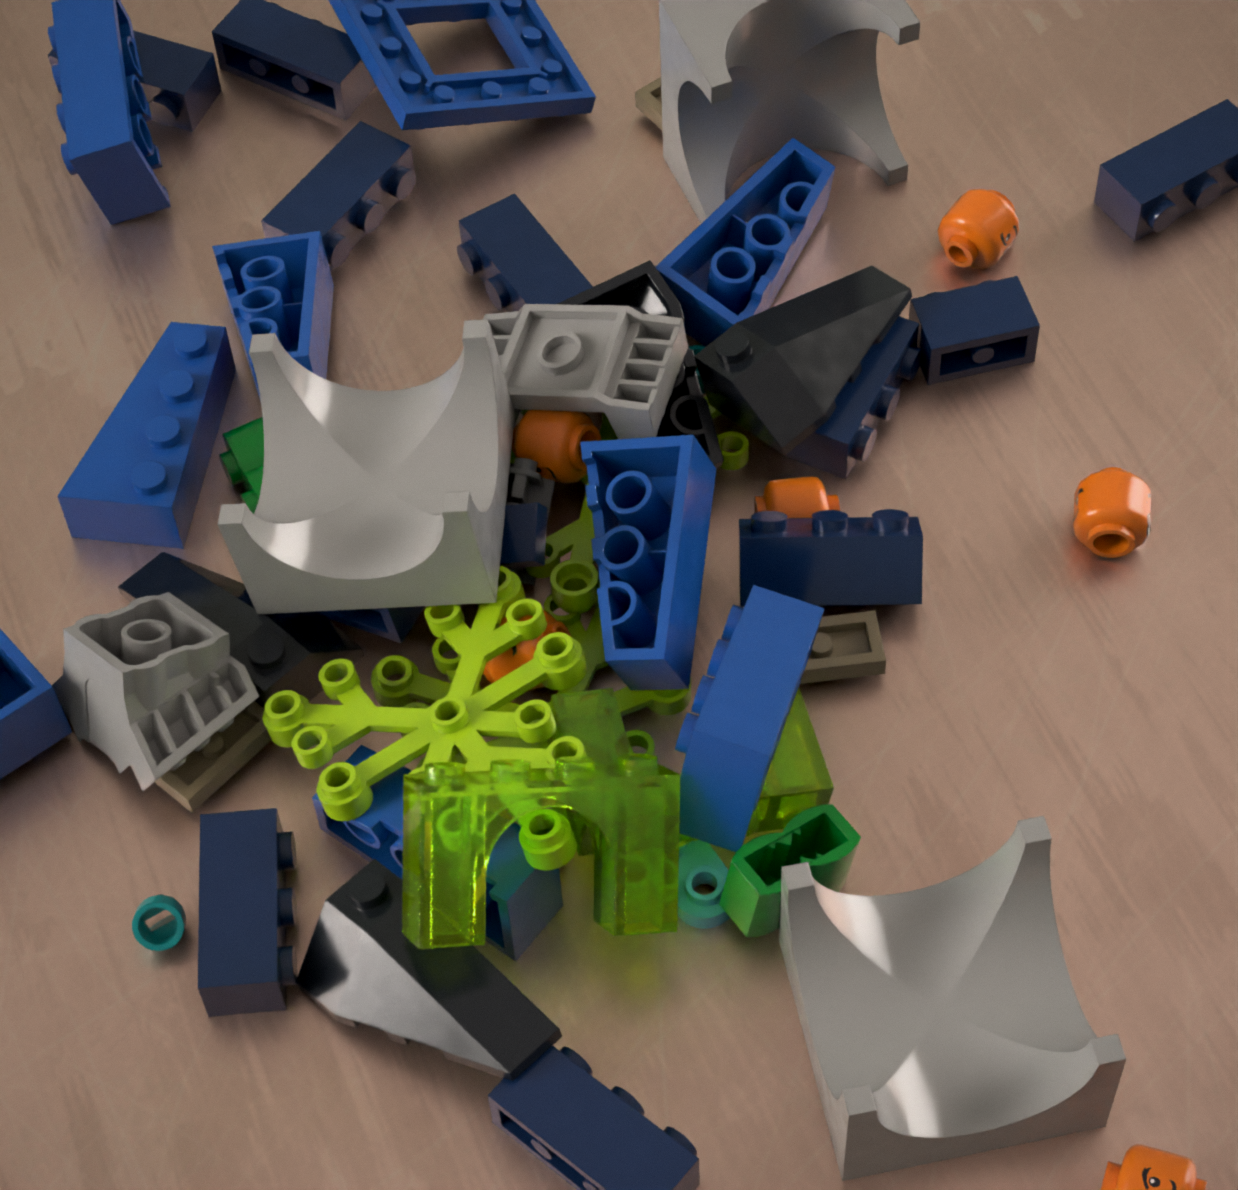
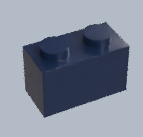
[909,276,1040,385]

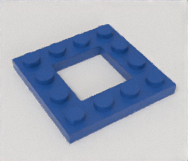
[328,0,596,131]

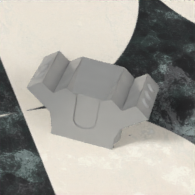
[52,592,259,791]

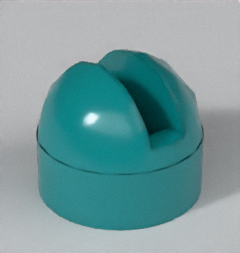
[132,894,186,951]

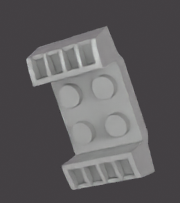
[483,304,688,439]

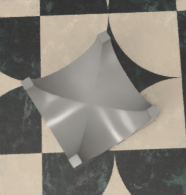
[659,0,920,223]
[217,319,515,614]
[779,816,1126,1181]

